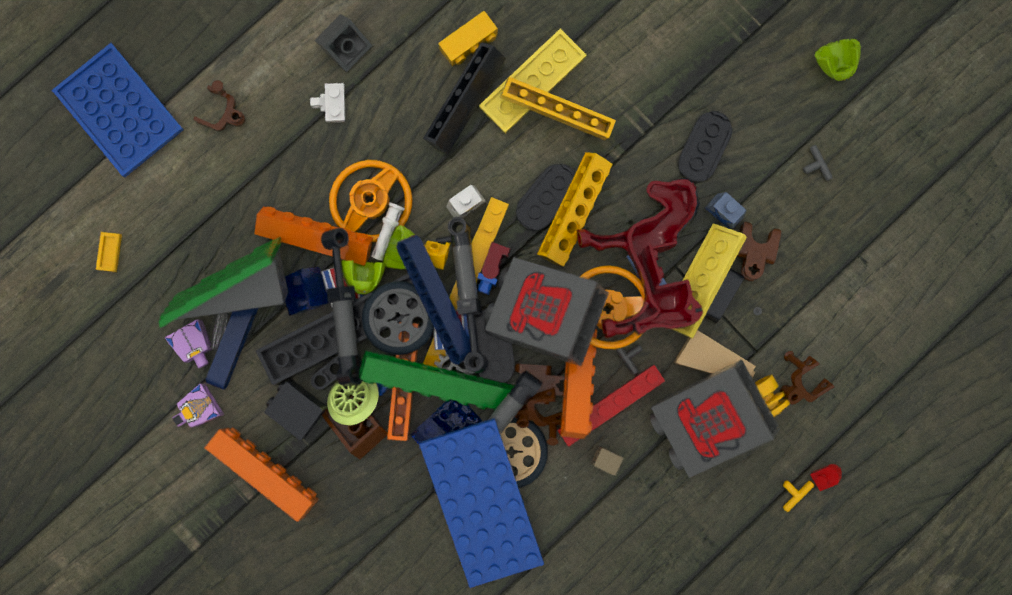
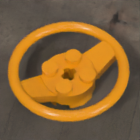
[329,160,412,242]
[580,266,645,349]

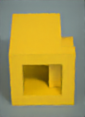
[424,240,450,269]

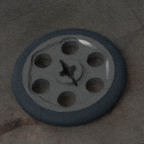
[362,281,434,355]

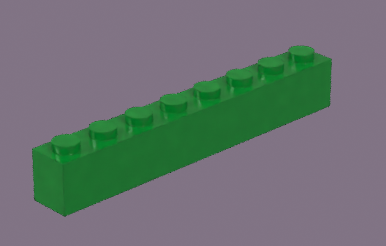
[359,351,515,410]

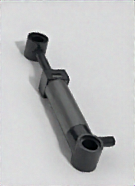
[436,217,488,373]
[321,228,363,386]
[431,370,542,495]

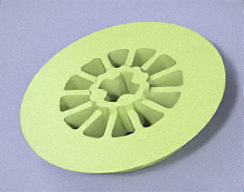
[327,381,379,425]

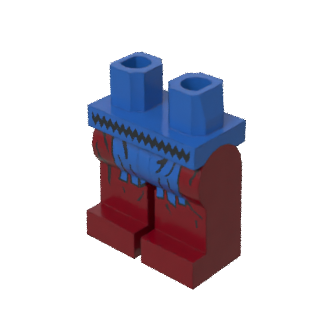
[477,242,510,295]

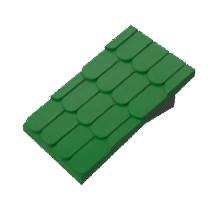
[158,237,288,328]

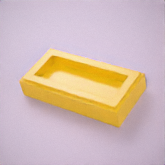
[96,232,122,272]

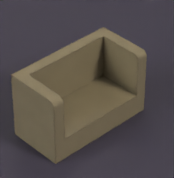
[591,446,623,476]

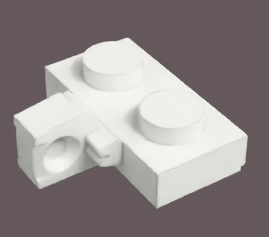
[310,83,345,123]

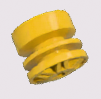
[755,374,790,417]

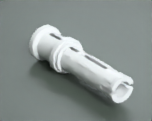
[371,202,405,261]

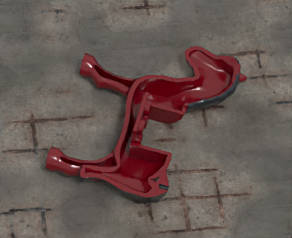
[576,178,703,338]

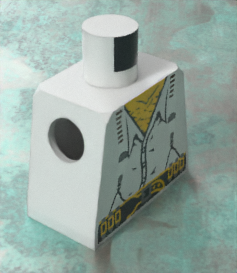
[446,185,487,219]

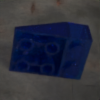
[410,399,482,444]

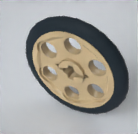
[501,417,548,488]

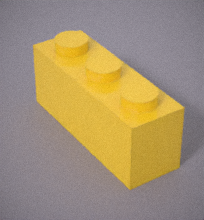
[438,11,498,67]

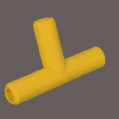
[783,480,814,512]

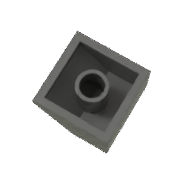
[314,14,372,72]

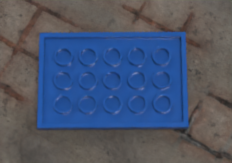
[52,43,184,177]

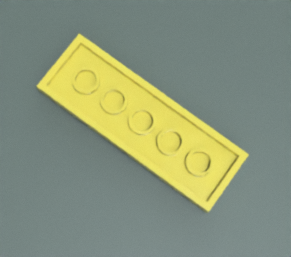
[479,29,587,134]
[669,224,747,339]

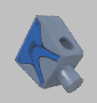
[705,192,746,230]

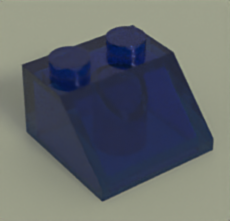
[285,267,329,316]

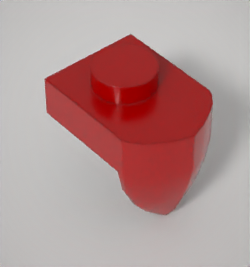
[810,464,842,491]

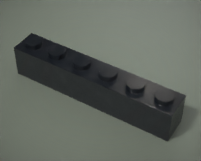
[423,42,506,154]

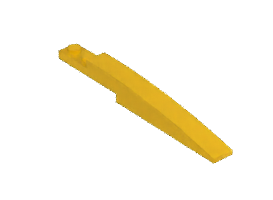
[423,197,509,367]

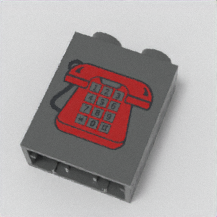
[484,257,609,366]
[650,359,780,478]

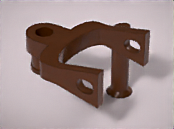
[193,80,245,132]
[780,351,834,405]
[515,388,562,446]

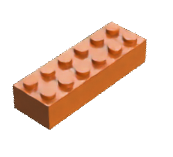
[205,427,319,522]

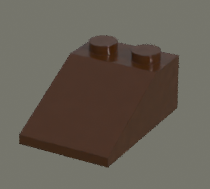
[322,392,388,459]

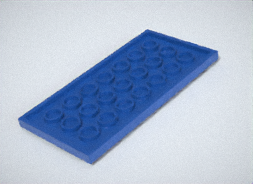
[419,418,544,588]

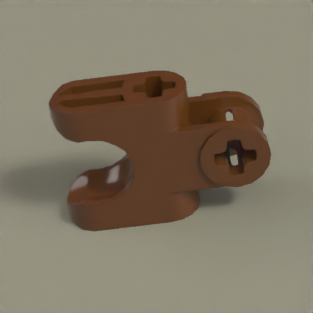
[737,221,781,281]
[514,364,564,405]

